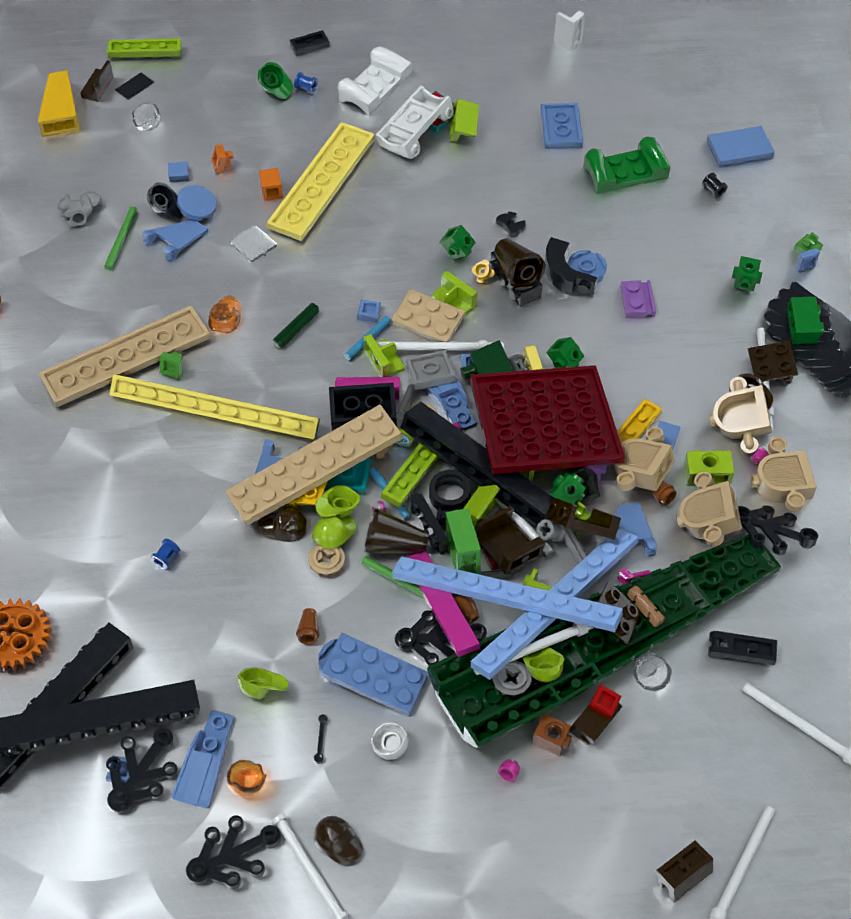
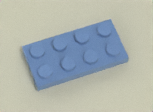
[321,632,428,716]

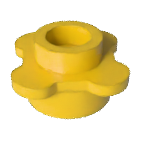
[472,260,495,283]

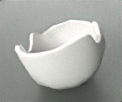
[371,722,408,760]

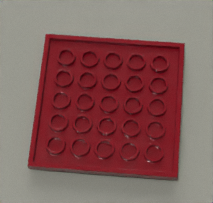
[470,365,625,474]

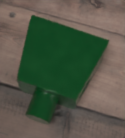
[460,340,514,380]

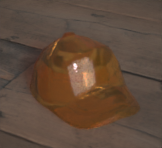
[208,295,241,333]

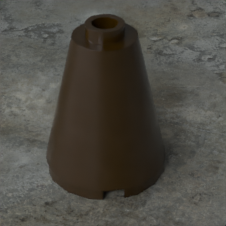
[494,238,546,290]
[364,508,429,554]

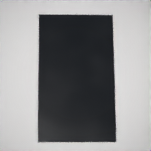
[115,72,154,99]

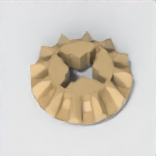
[308,544,345,576]

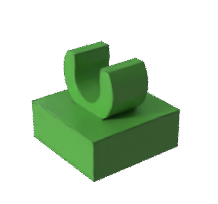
[794,232,823,253]
[159,352,183,379]

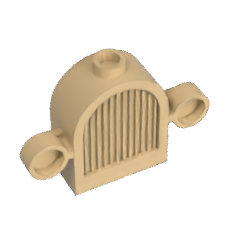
[709,377,772,456]
[613,427,675,491]
[750,437,817,512]
[676,472,742,547]

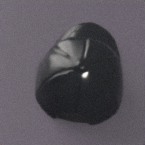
[147,182,183,220]

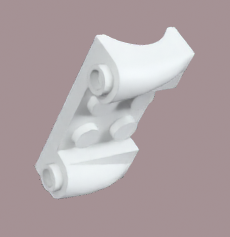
[338,46,411,116]
[376,86,454,159]

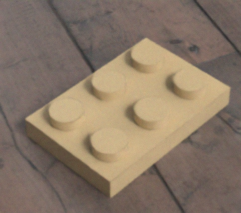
[391,289,465,342]

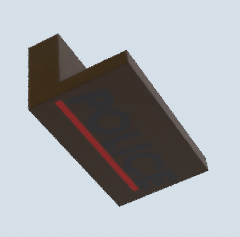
[80,60,114,102]

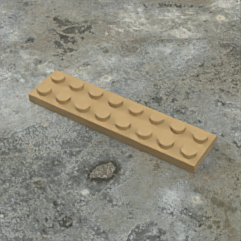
[38,305,211,407]
[225,405,403,526]

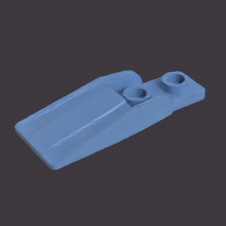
[425,378,476,431]
[171,710,234,809]

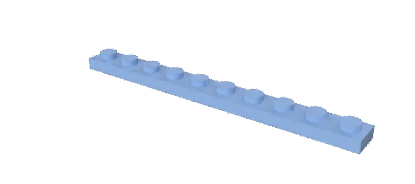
[471,527,638,680]
[392,556,623,632]

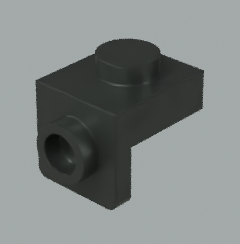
[569,467,600,505]

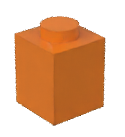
[259,168,283,201]

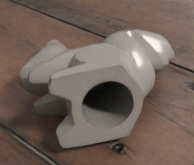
[57,192,101,227]

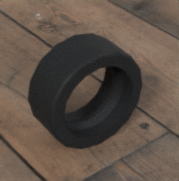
[429,470,471,510]

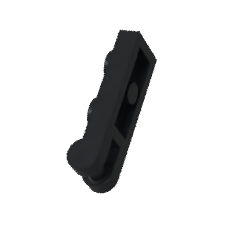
[410,493,448,555]
[708,631,777,665]

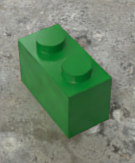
[787,297,824,344]

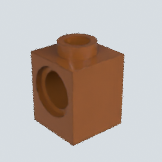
[532,714,573,756]

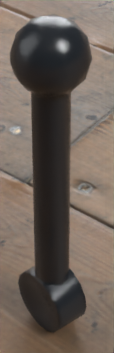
[314,714,328,764]

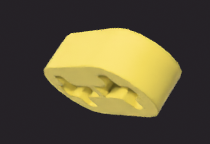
[523,345,543,370]

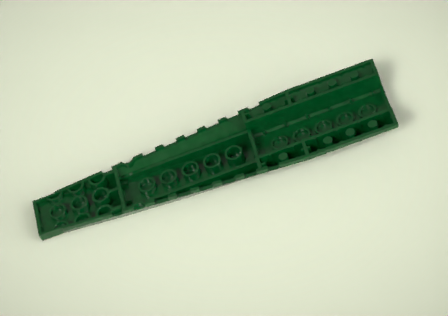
[427,534,781,749]

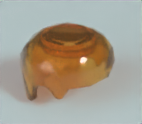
[227,760,267,797]

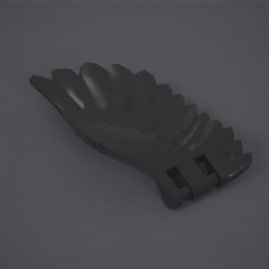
[763,282,851,398]

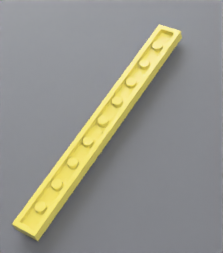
[109,374,320,440]

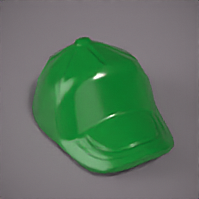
[258,62,293,99]

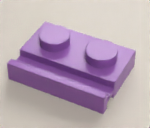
[620,280,656,318]

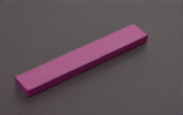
[407,550,480,657]

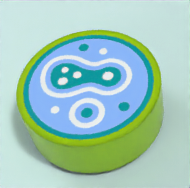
[395,427,414,447]

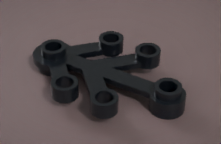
[738,505,819,555]
[395,610,487,667]
[106,728,178,813]
[186,815,281,889]

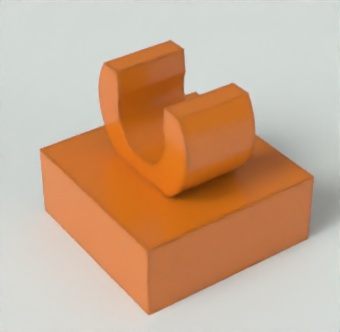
[211,145,234,173]

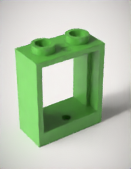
[446,508,481,575]

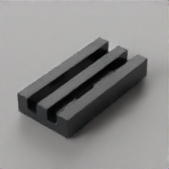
[289,30,330,56]

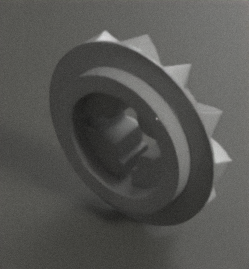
[492,660,531,697]

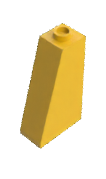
[38,70,80,136]

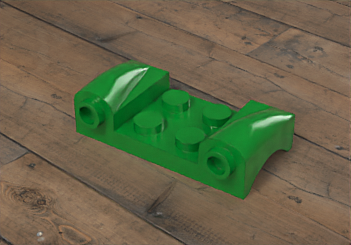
[583,137,670,194]

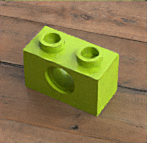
[684,450,734,486]

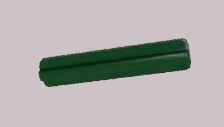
[273,303,319,348]

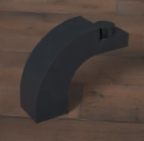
[545,237,598,296]

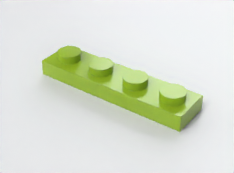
[107,38,182,58]
[381,443,439,508]

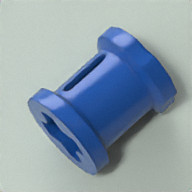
[294,72,318,94]
[151,539,181,569]

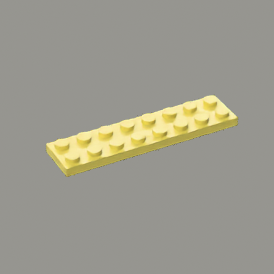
[267,122,375,241]

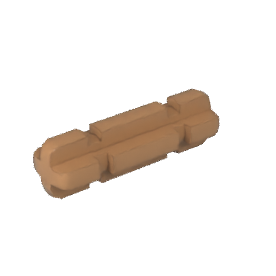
[627,586,665,627]

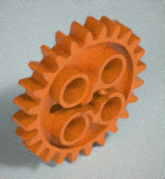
[0,598,52,672]

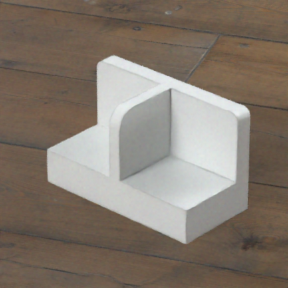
[554,11,585,51]

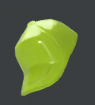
[315,485,360,519]
[312,516,356,548]
[522,647,564,683]
[237,667,289,699]

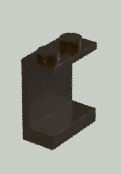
[474,506,545,575]

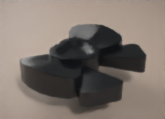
[495,211,526,236]

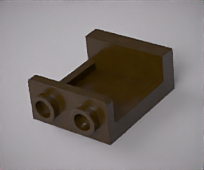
[547,497,621,540]

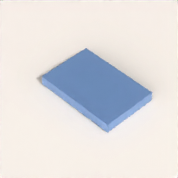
[540,103,583,149]
[707,126,775,167]

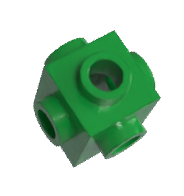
[439,225,476,260]
[732,256,763,291]
[546,337,585,368]
[548,473,586,504]

